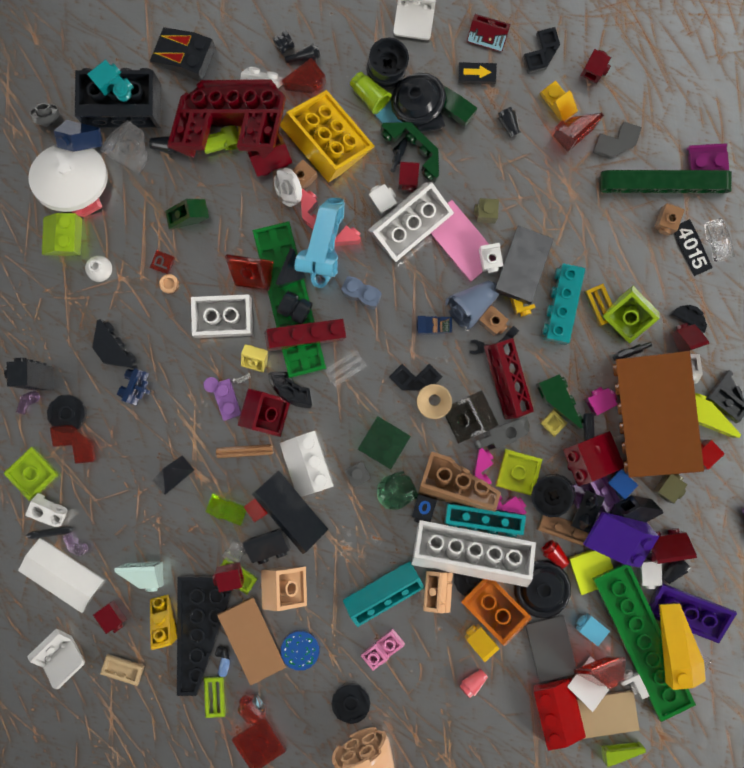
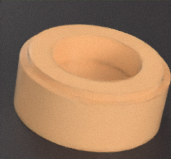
[159,274,179,294]

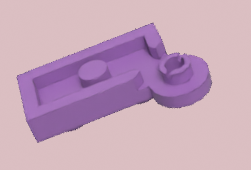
[203,377,241,421]

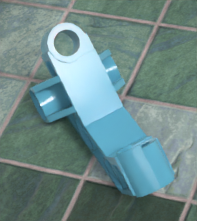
[295,198,345,288]

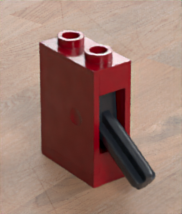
[563,413,624,486]

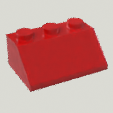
[533,678,586,751]

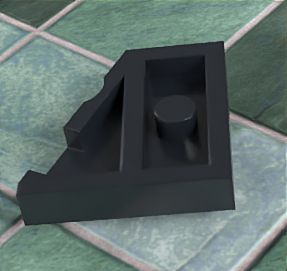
[706,370,744,423]

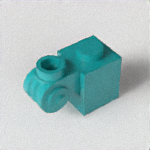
[87,59,134,102]

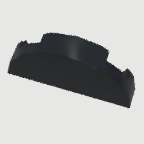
[670,305,707,333]

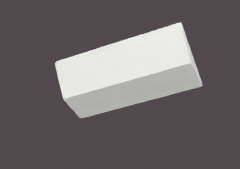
[18,538,104,613]

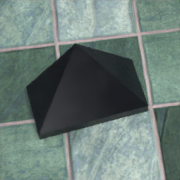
[276,248,306,288]
[153,455,195,495]

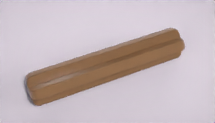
[216,444,273,458]

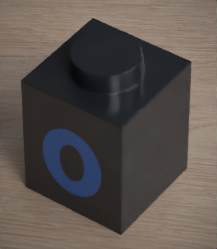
[411,493,437,523]

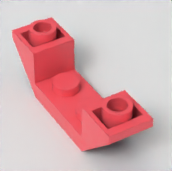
[301,188,361,246]

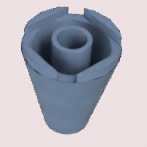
[445,280,499,330]

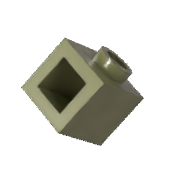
[474,198,499,224]
[653,474,687,504]

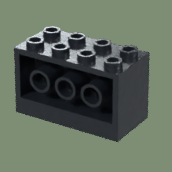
[75,68,161,129]

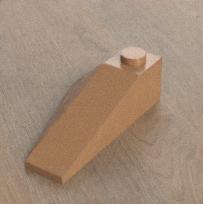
[418,451,501,512]

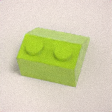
[42,213,82,256]
[603,286,660,344]

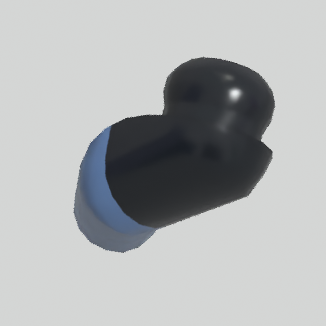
[215,646,230,677]

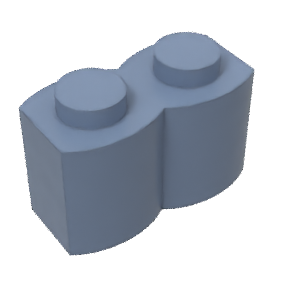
[341,276,382,309]

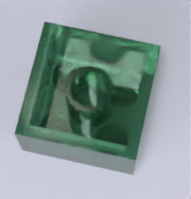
[357,416,411,470]

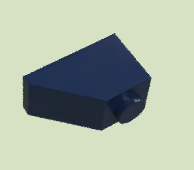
[54,120,103,152]

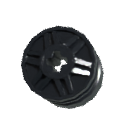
[366,37,409,89]
[531,474,576,518]

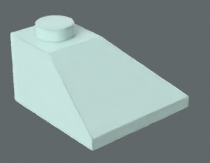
[114,562,163,592]

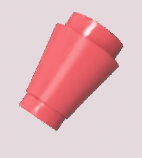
[459,669,488,698]

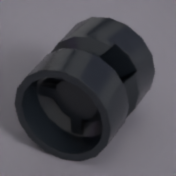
[277,290,313,324]

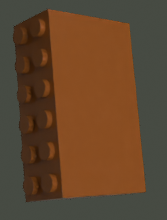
[613,351,704,478]

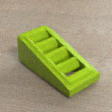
[601,742,646,767]

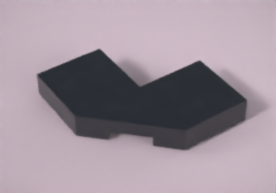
[523,27,560,74]
[389,363,443,391]

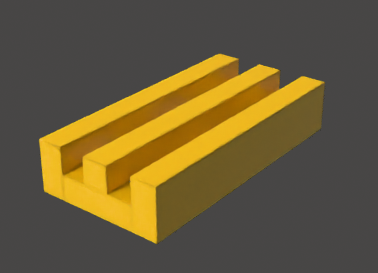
[584,284,613,326]

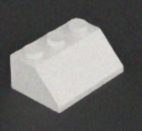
[279,431,334,497]

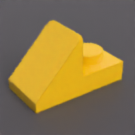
[540,80,578,123]

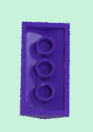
[649,583,737,643]

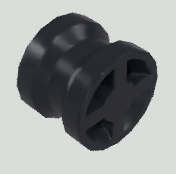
[272,30,295,55]

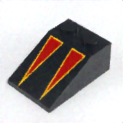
[150,27,216,81]

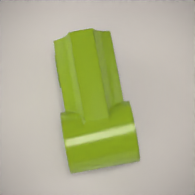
[204,126,239,154]

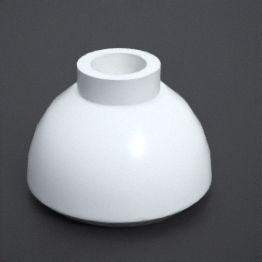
[85,255,112,282]

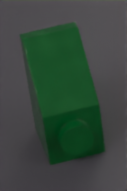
[165,199,209,229]

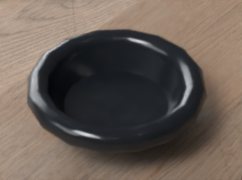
[391,72,446,126]
[514,560,571,618]

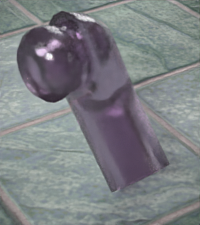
[16,391,40,415]
[62,533,88,556]

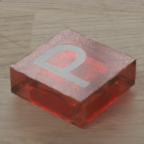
[150,250,175,274]

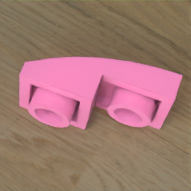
[361,629,405,671]

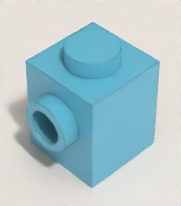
[576,613,610,646]

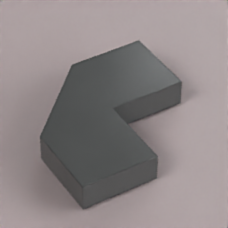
[593,122,642,158]

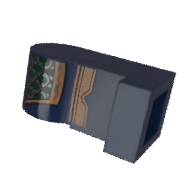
[416,316,452,335]

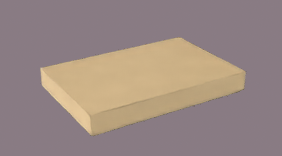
[577,689,640,739]

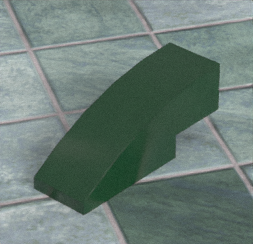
[441,86,478,127]

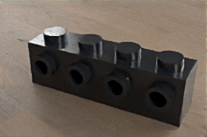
[4,358,54,391]

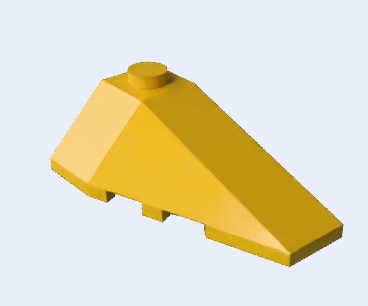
[659,603,706,690]

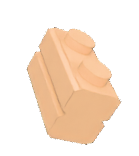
[423,571,453,613]

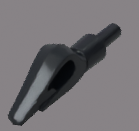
[390,137,408,172]
[613,342,652,361]

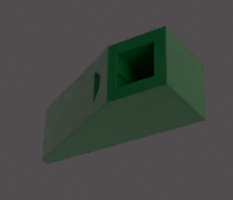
[536,374,583,429]

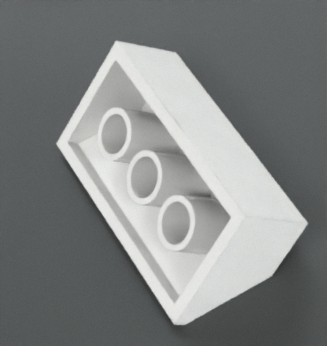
[368,182,454,262]

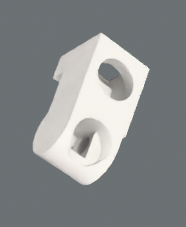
[25,493,68,527]

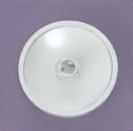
[28,144,108,212]

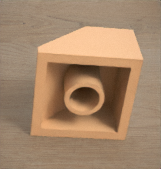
[261,566,307,611]

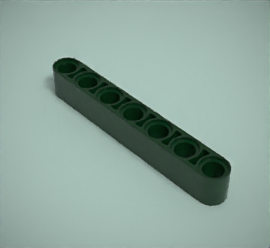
[601,170,732,194]

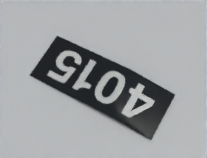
[674,219,713,276]

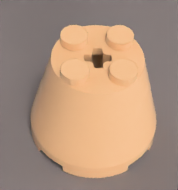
[332,727,395,768]

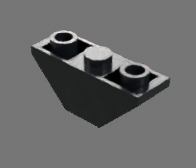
[92,319,138,369]
[609,495,663,522]

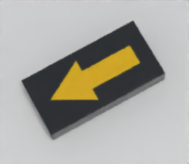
[458,62,497,84]

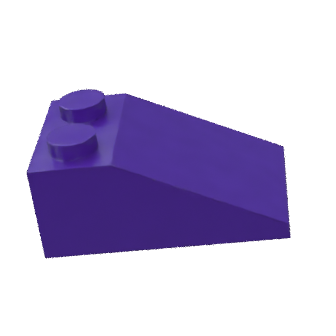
[583,512,659,568]

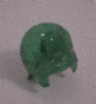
[377,471,418,510]

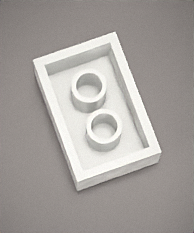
[191,295,253,338]

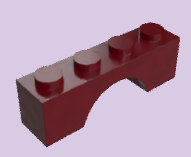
[264,319,346,351]

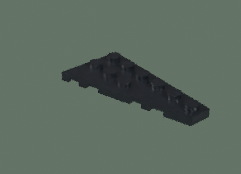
[177,576,232,696]

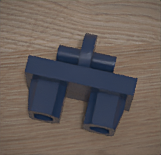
[117,368,151,406]

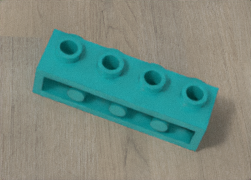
[542,263,586,345]
[444,503,526,538]
[343,561,425,627]

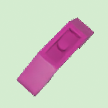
[473,448,527,515]

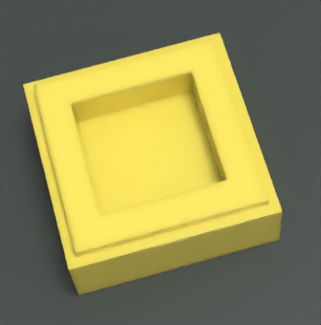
[540,410,568,437]

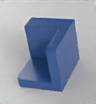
[608,469,638,499]

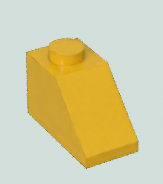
[465,624,500,662]

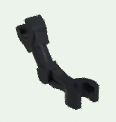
[470,326,519,355]

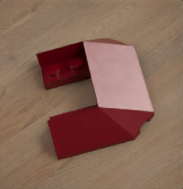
[167,79,286,159]

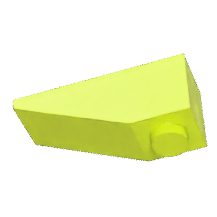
[695,393,741,438]

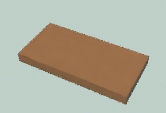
[217,597,286,686]

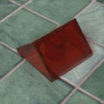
[225,254,274,291]

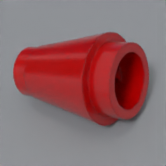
[541,540,570,569]

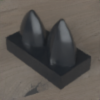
[571,490,605,533]

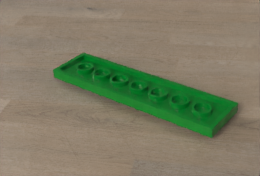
[592,564,696,722]

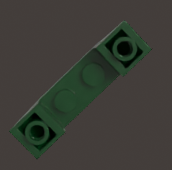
[380,122,439,183]

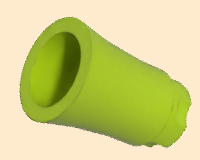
[349,72,392,114]

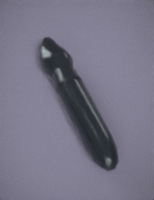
[26,526,74,539]

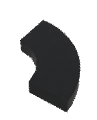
[268,372,312,408]

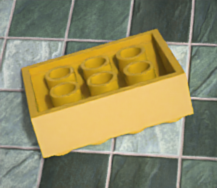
[280,90,375,183]

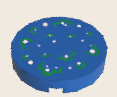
[281,630,320,670]

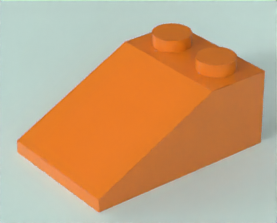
[461,579,532,646]

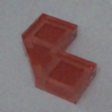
[50,425,96,464]

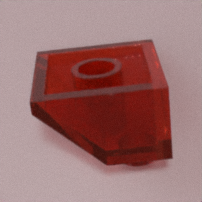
[553,112,604,152]
[573,656,626,689]

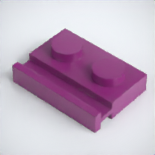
[687,143,729,170]

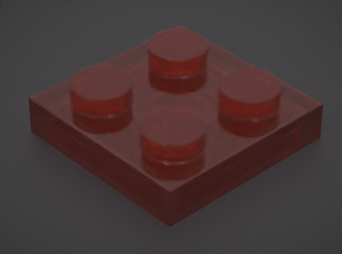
[232,716,287,768]

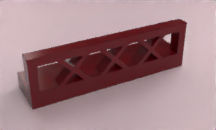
[484,338,534,420]

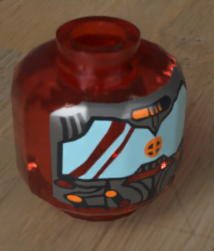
[237,694,267,725]

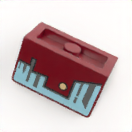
[467,14,511,52]

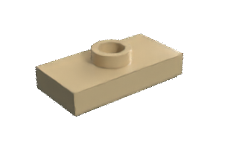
[100,654,145,686]

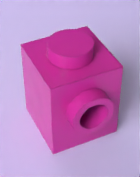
[584,387,617,416]

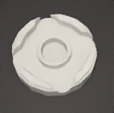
[274,168,302,207]

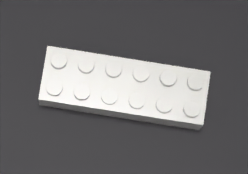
[411,520,536,587]

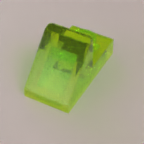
[205,494,247,526]

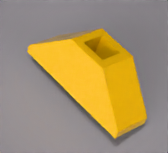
[150,594,177,650]

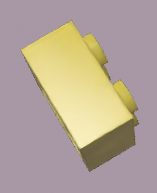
[241,344,268,373]

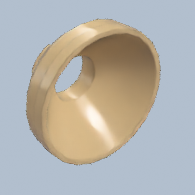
[417,384,452,419]

